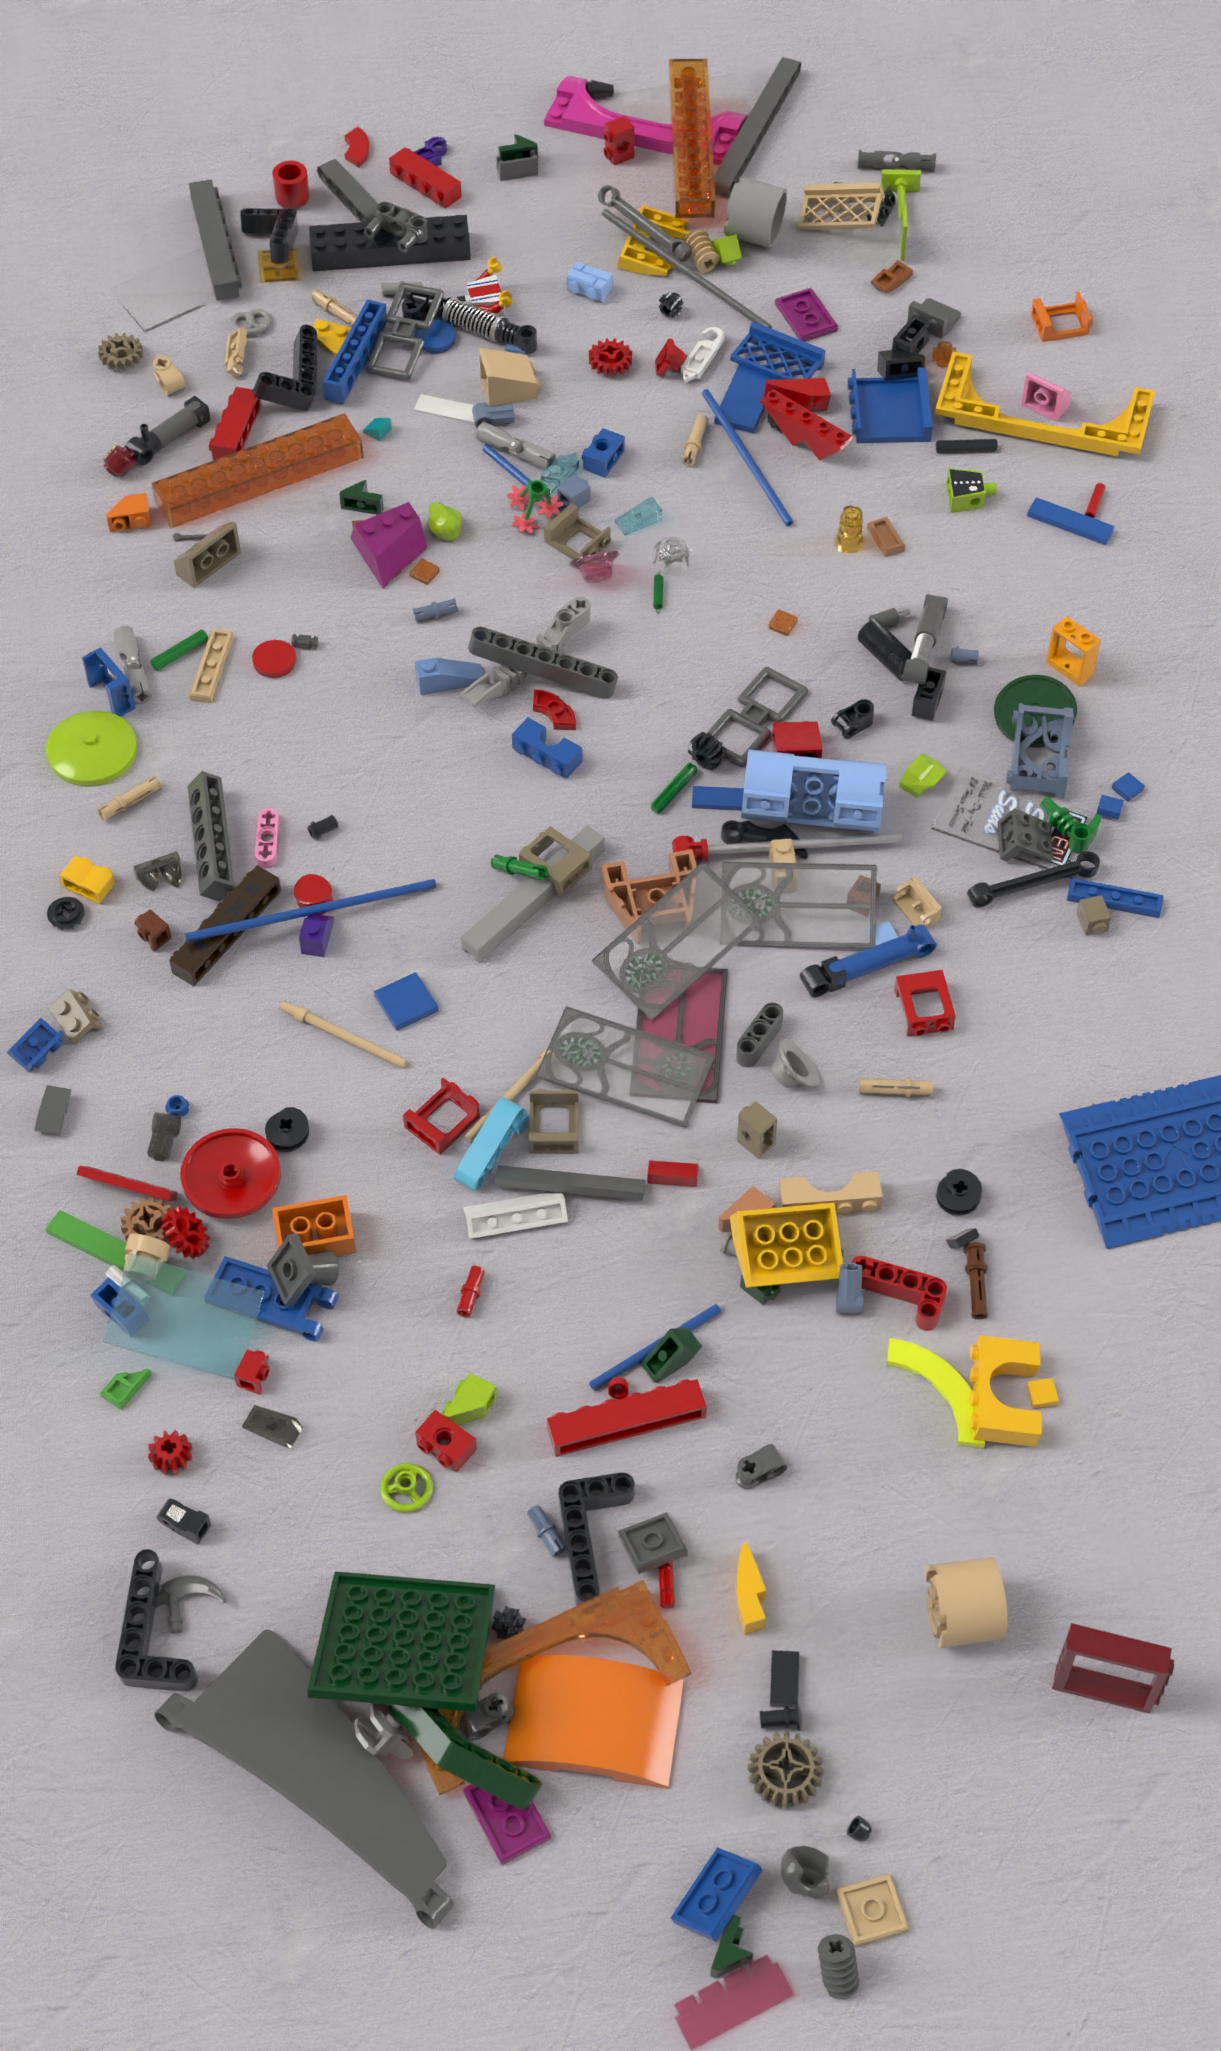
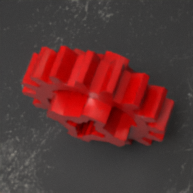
[589,338,632,377]
[161,1206,210,1260]

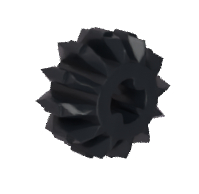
[688,732,727,770]

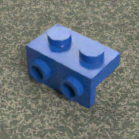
[7,1018,64,1072]

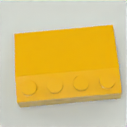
[730,1203,843,1288]

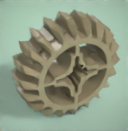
[748,1731,824,1809]

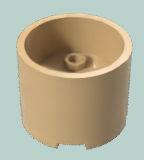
[925,1557,1008,1648]

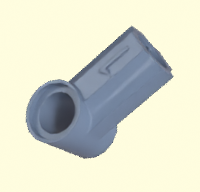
[472,403,515,429]
[836,1262,863,1314]

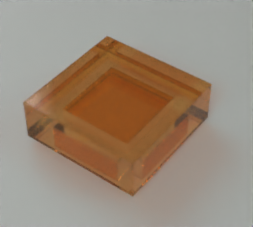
[409,558,440,585]
[768,609,798,636]

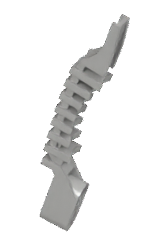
[460,597,591,708]

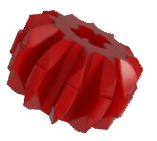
[148,1430,193,1476]

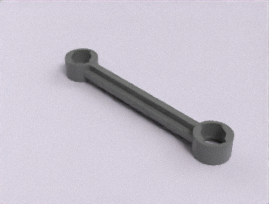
[598,185,691,262]

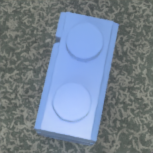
[566,262,613,302]

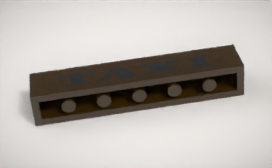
[169,865,281,986]

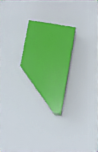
[100,1369,152,1410]

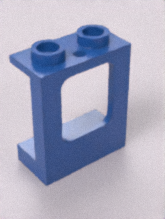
[82,647,135,717]

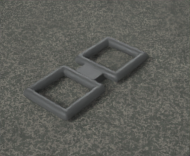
[365,283,444,380]
[706,667,808,766]

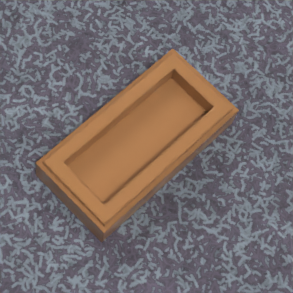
[867,517,905,557]

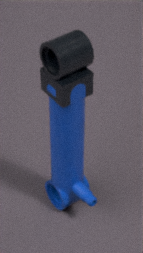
[800,924,937,998]

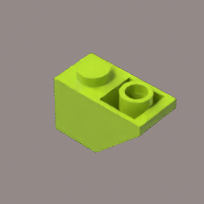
[442,1373,497,1426]

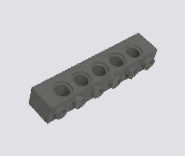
[187,771,234,901]

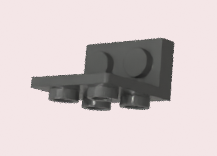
[997,808,1053,862]

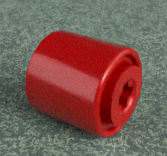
[272,160,310,209]

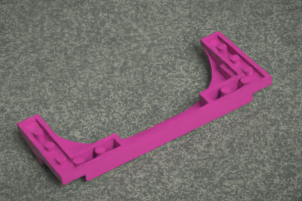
[544,75,748,165]

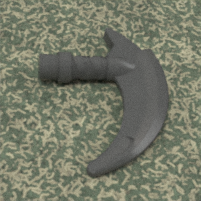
[156,1575,226,1634]

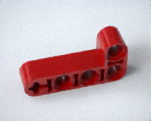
[851,1256,947,1331]

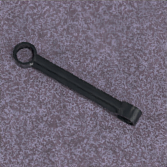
[967,851,1100,908]

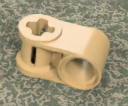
[152,356,186,396]

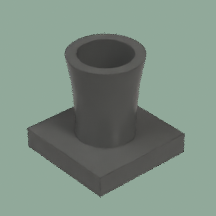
[267,1234,339,1306]

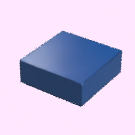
[1112,772,1145,802]
[1096,795,1124,820]

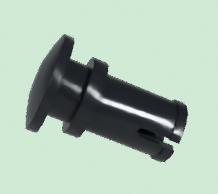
[760,1703,802,1731]

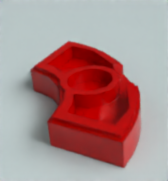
[344,126,369,168]
[533,689,576,730]

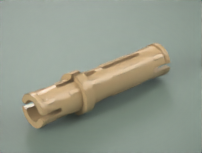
[311,289,358,326]
[681,414,709,466]
[97,776,162,821]
[859,1078,933,1097]

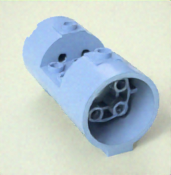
[741,749,886,833]

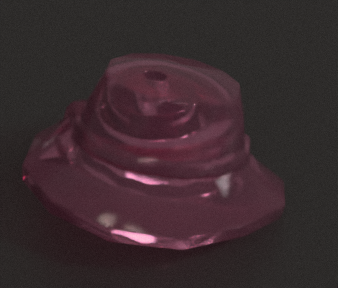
[569,551,620,583]

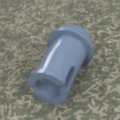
[950,646,979,664]

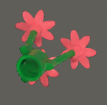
[506,480,564,534]

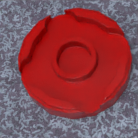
[252,639,296,678]

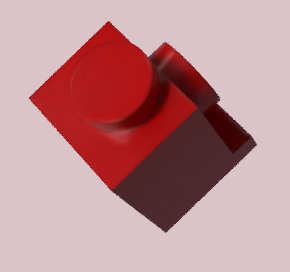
[234,1349,270,1395]

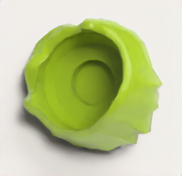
[427,502,462,541]

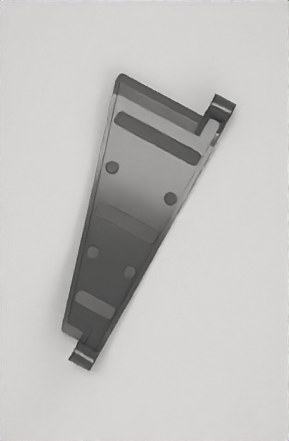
[154,1629,454,1929]

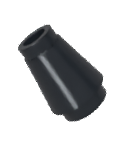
[585,80,614,99]

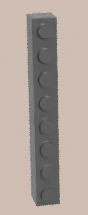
[189,179,242,301]

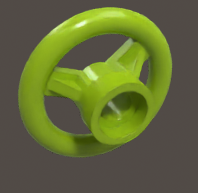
[380,1463,433,1512]

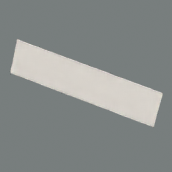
[414,394,504,428]

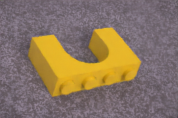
[969,1335,1042,1447]

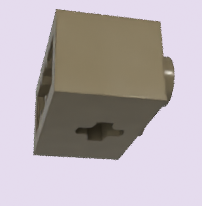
[737,1101,777,1159]

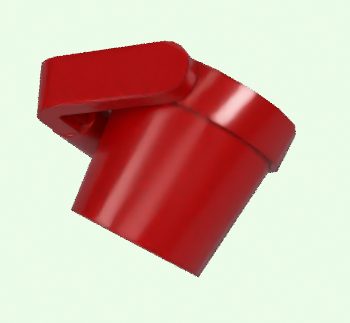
[655,338,688,377]

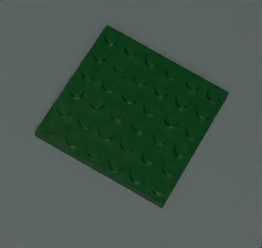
[307,1571,495,1712]

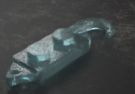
[540,452,579,497]

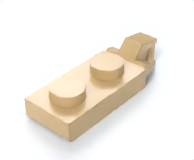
[224,326,247,379]

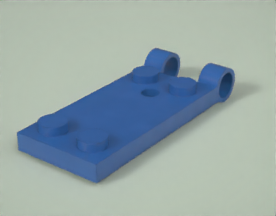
[204,1256,339,1342]

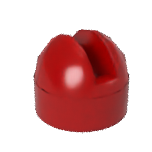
[608,1376,629,1399]

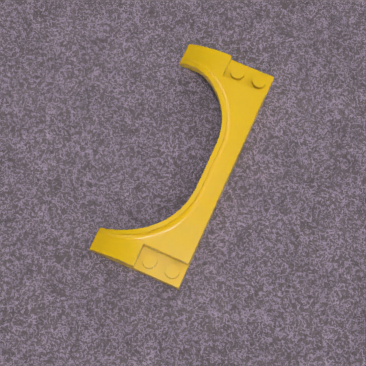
[935,352,1155,457]

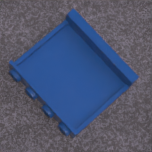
[847,367,933,443]

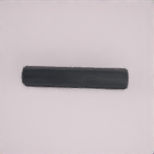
[935,439,998,453]

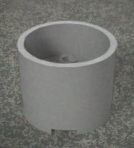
[724,176,787,248]

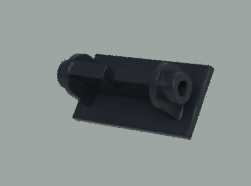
[867,186,896,227]

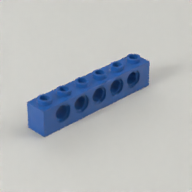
[322,299,387,404]

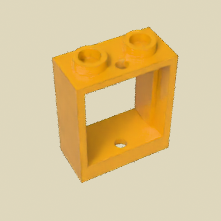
[1046,616,1101,687]

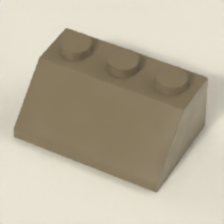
[174,521,241,588]

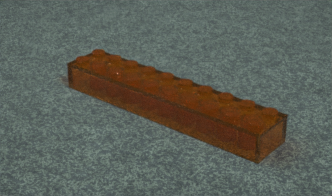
[668,59,716,218]
[151,413,364,528]

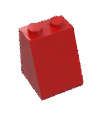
[772,721,823,759]

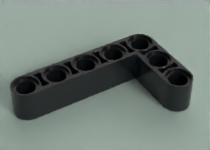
[240,208,298,264]
[253,324,317,411]
[558,1472,635,1612]
[115,1549,198,1691]

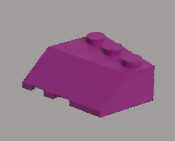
[351,502,427,588]

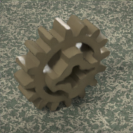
[98,333,143,371]

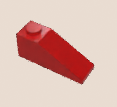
[762,378,831,411]

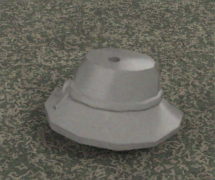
[771,1039,820,1087]

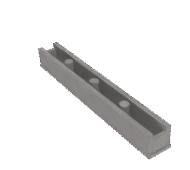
[460,825,605,963]

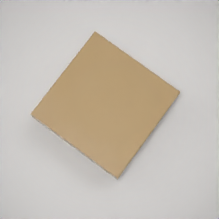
[835,1873,909,1947]

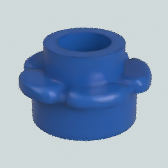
[165,1095,189,1118]

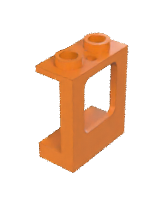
[1031,292,1093,342]

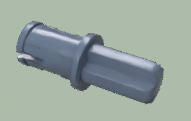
[527,1506,567,1557]

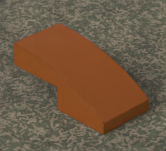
[871,260,913,293]

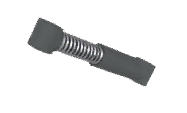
[903,594,948,685]

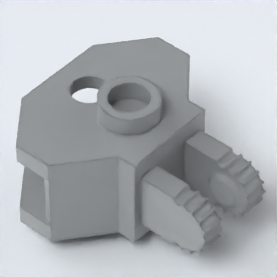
[354,1703,414,1760]

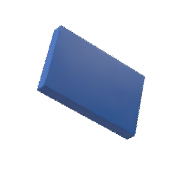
[671,1847,763,1942]

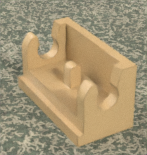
[892,876,942,928]

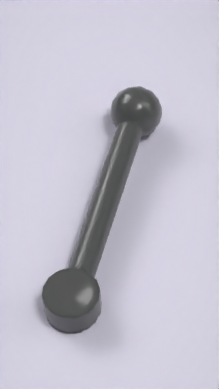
[173,533,209,542]

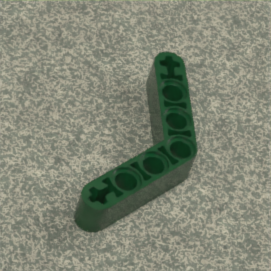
[388,1705,542,1810]

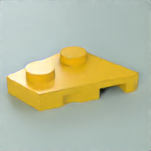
[313,319,351,358]

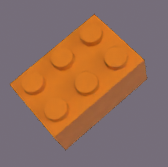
[272,1195,357,1256]

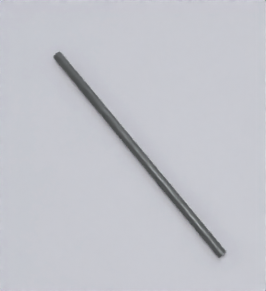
[602,209,772,328]

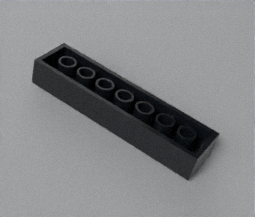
[309,215,471,271]

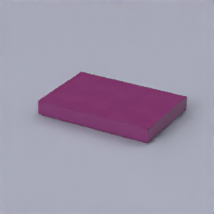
[775,288,838,342]
[462,1784,551,1866]

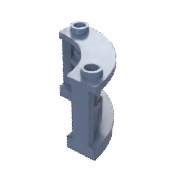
[1006,703,1074,798]

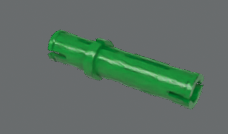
[491,854,548,880]

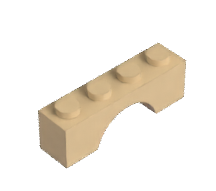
[778,1171,882,1214]

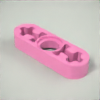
[255,808,280,868]

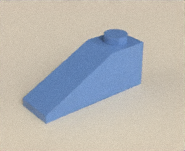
[415,658,484,695]

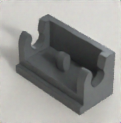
[496,150,538,181]

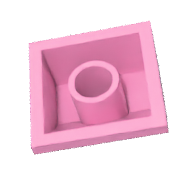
[1021,372,1072,422]

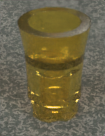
[834,505,864,554]

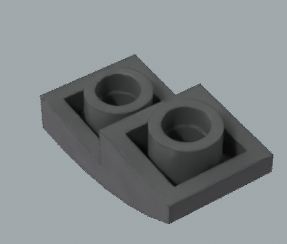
[34,1085,72,1136]

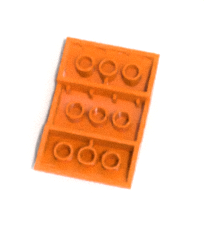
[503,1655,684,1789]

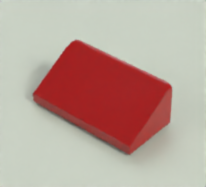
[647,1160,698,1187]

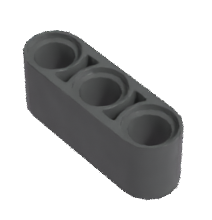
[736,1002,783,1067]

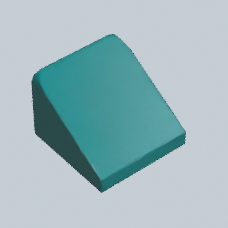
[363,417,392,441]

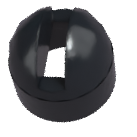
[847,1816,872,1842]

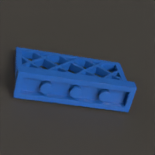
[730,322,826,380]

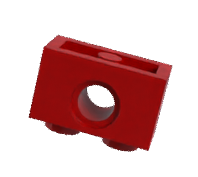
[603,116,635,166]
[415,1410,477,1472]

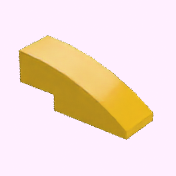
[736,1542,766,1635]

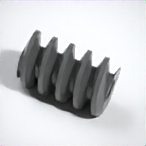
[817,1934,860,1999]

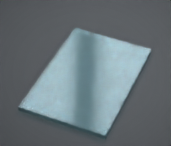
[103,1253,264,1380]

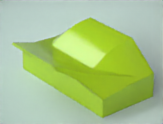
[899,753,948,798]

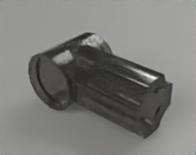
[147,1112,181,1162]

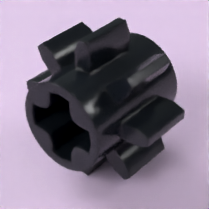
[658,291,684,318]
[491,1606,526,1642]

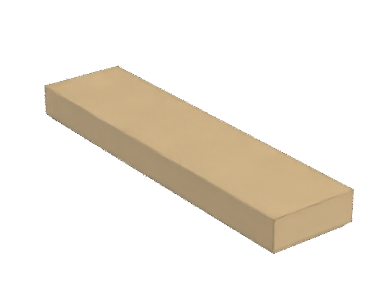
[190,629,234,703]

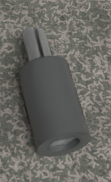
[869,608,910,628]

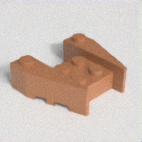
[601,850,697,945]

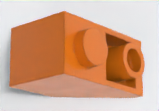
[106,493,152,532]

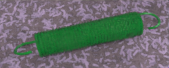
[653,570,664,614]

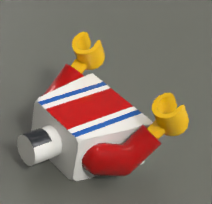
[456,257,512,317]

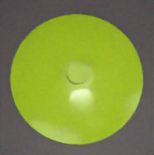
[46,710,137,786]

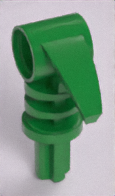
[1040,797,1101,853]

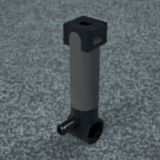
[126,396,211,465]

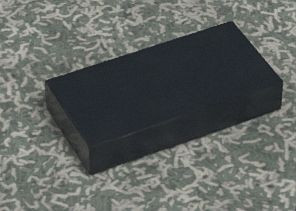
[770,1650,799,1708]

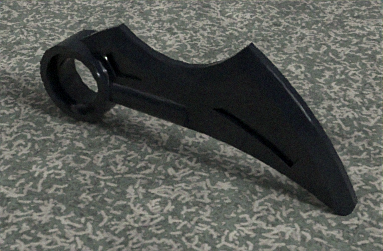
[721,820,808,859]

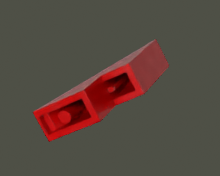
[760,389,853,460]

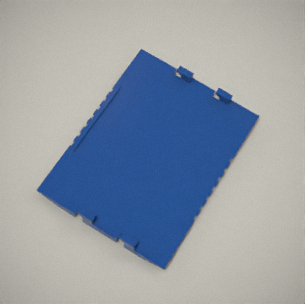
[1059,1075,1221,1249]

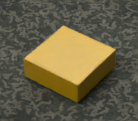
[1026,1378,1059,1409]

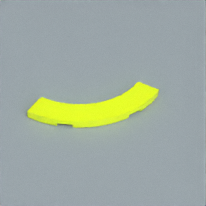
[887,1338,985,1448]

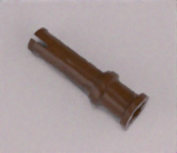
[963,1242,988,1319]

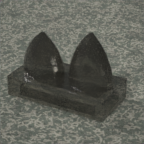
[133,851,182,891]

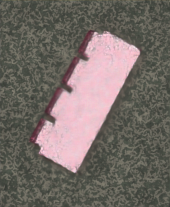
[674,1955,794,2051]

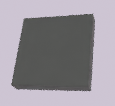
[618,1512,688,1574]

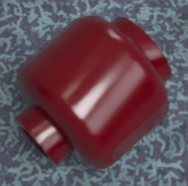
[104,445,135,477]

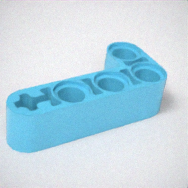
[454,1097,530,1191]

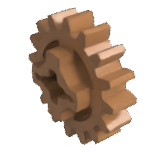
[120,1197,171,1242]

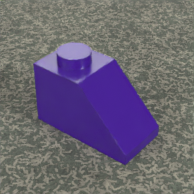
[299,914,334,957]

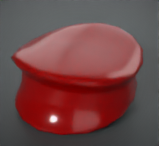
[294,874,333,915]

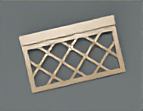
[798,182,885,230]

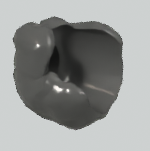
[781,1846,830,1899]

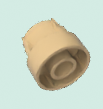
[123,1234,171,1282]

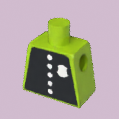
[946,468,997,513]

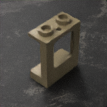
[544,503,611,566]
[519,826,592,896]
[529,1089,579,1154]

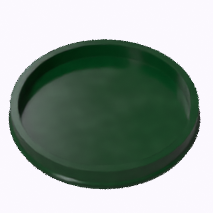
[994,675,1077,747]

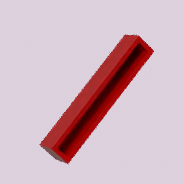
[547,1379,707,1457]

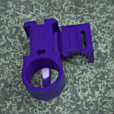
[409,137,447,167]

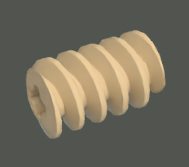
[684,230,720,274]

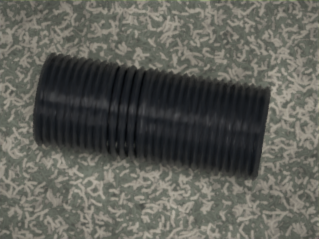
[857,619,912,681]

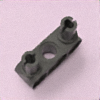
[364,202,428,252]

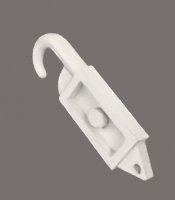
[681,327,725,383]

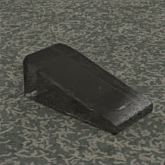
[242,1405,302,1448]

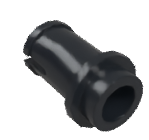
[307,815,338,839]

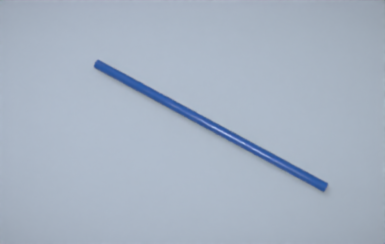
[185,879,436,942]

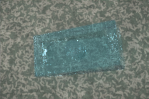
[615,497,662,535]

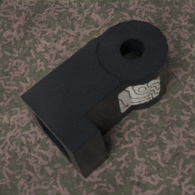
[156,1498,211,1545]

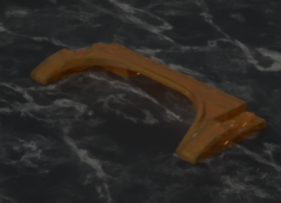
[413,1580,691,1796]

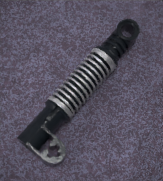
[401,293,538,354]

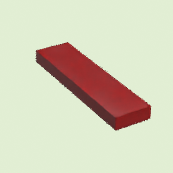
[76,1165,178,1201]

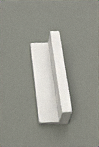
[463,1192,568,1239]

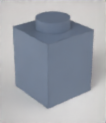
[557,475,591,509]

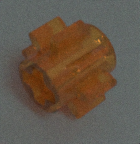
[932,341,957,367]

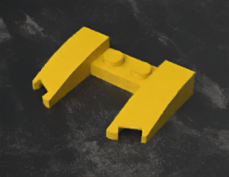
[617,205,691,276]

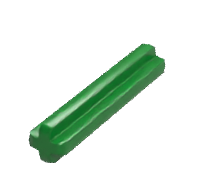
[150,629,208,671]
[651,763,697,814]

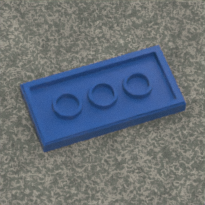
[714,365,777,433]

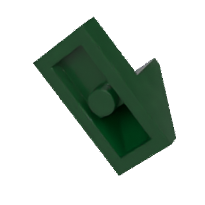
[498,134,538,162]
[339,480,384,515]
[710,1915,753,1978]

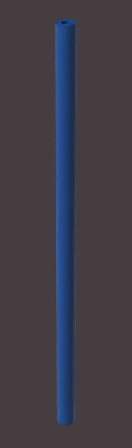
[701,389,793,527]

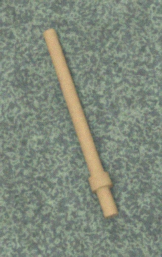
[279,1000,407,1068]
[464,1042,566,1143]

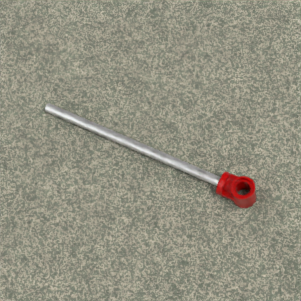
[672,833,902,862]

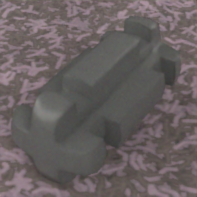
[291,634,318,649]

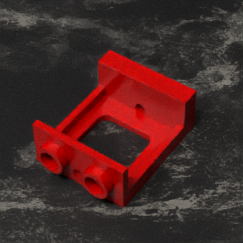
[894,970,956,1036]
[403,1078,480,1155]

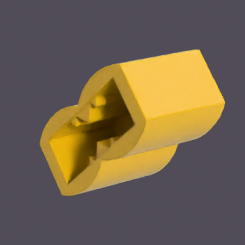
[59,856,115,904]

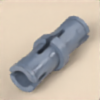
[413,598,458,622]

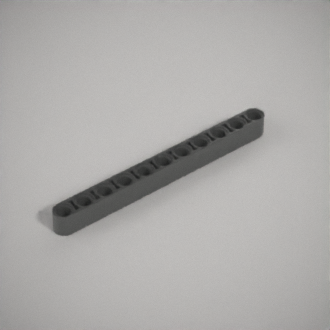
[710,57,801,197]

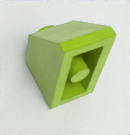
[711,234,742,267]

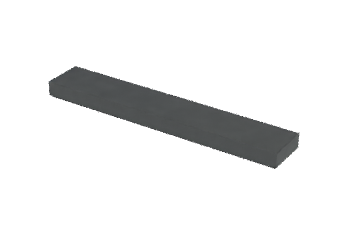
[495,1165,646,1201]

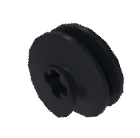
[265,1107,309,1152]
[936,1168,982,1216]

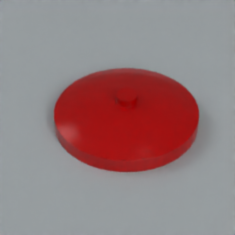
[180,1128,281,1219]

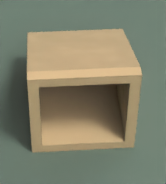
[479,348,540,407]

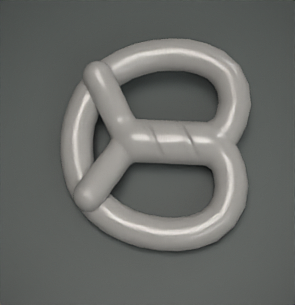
[231,309,271,335]

